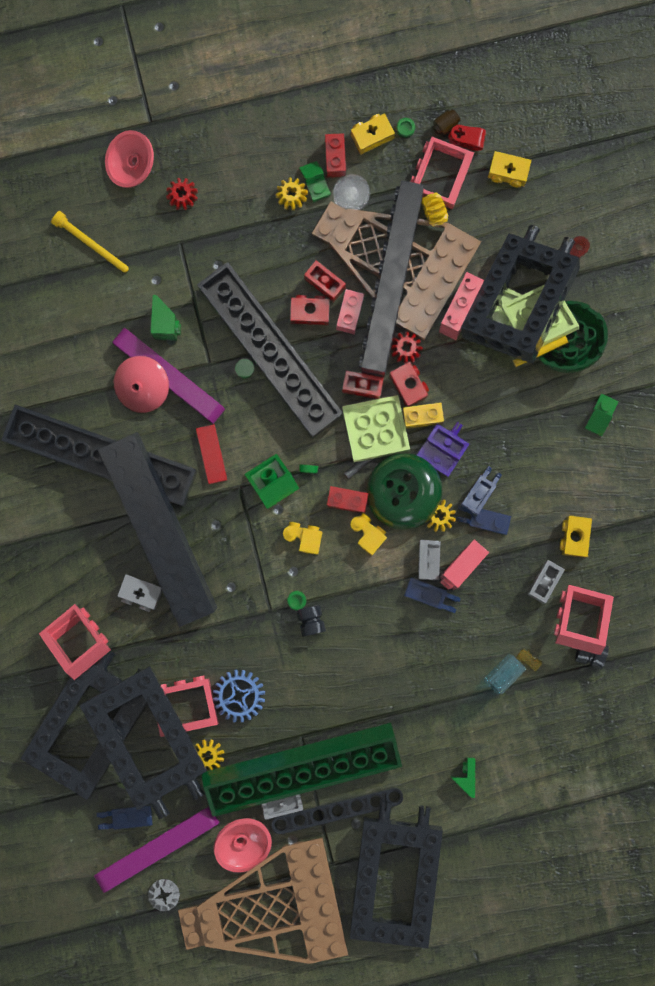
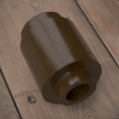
[432,109,461,136]

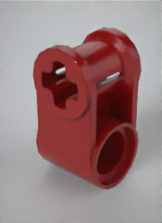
[448,125,486,151]

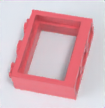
[411,137,474,209]
[439,272,484,340]
[439,539,489,590]
[554,585,614,655]
[39,604,111,680]
[157,676,219,737]

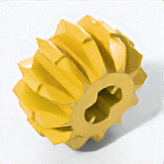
[276,178,308,211]
[422,193,448,227]
[427,500,456,532]
[195,739,224,770]

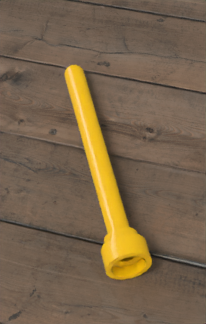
[51,211,129,273]

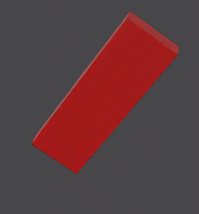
[196,424,228,484]

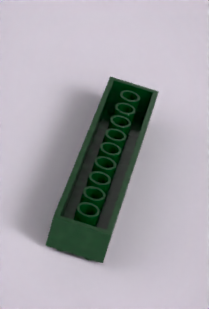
[202,723,402,817]

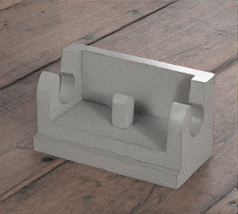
[418,540,441,580]
[261,794,303,820]

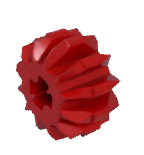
[166,178,198,210]
[391,332,423,364]

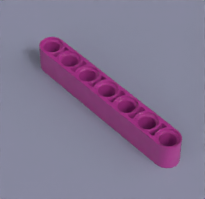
[112,328,225,424]
[94,806,220,893]

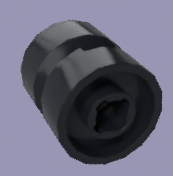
[296,605,326,637]
[575,645,609,670]

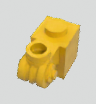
[351,513,387,556]
[283,522,323,555]

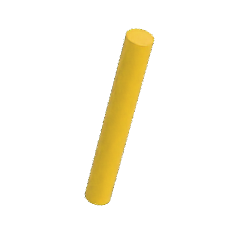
[513,336,568,367]

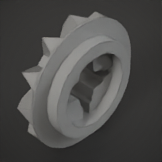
[148,879,180,911]

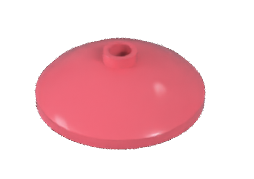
[105,130,154,188]
[114,356,169,413]
[214,818,272,872]

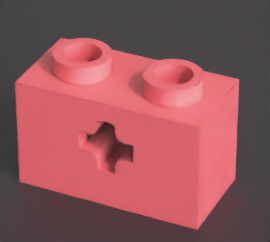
[336,289,364,335]

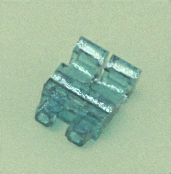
[484,653,526,695]

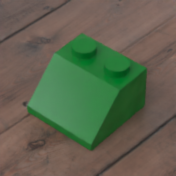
[151,295,181,341]
[245,454,300,509]

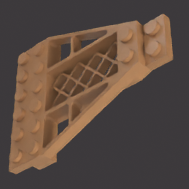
[312,201,481,340]
[178,837,348,964]

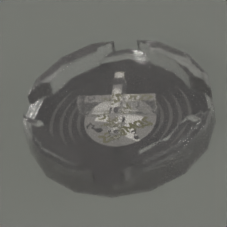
[333,174,370,210]

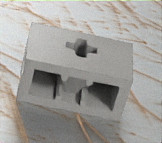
[527,560,565,604]
[118,575,162,612]

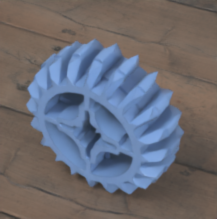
[213,670,265,722]

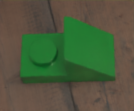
[299,161,331,203]
[584,393,619,437]
[451,757,475,798]

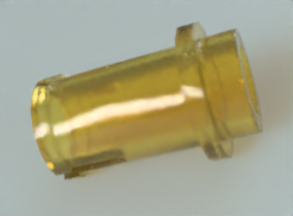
[517,648,542,672]

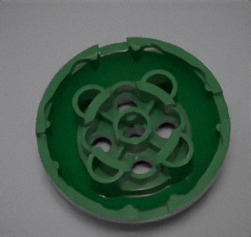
[537,301,608,373]
[366,453,442,530]

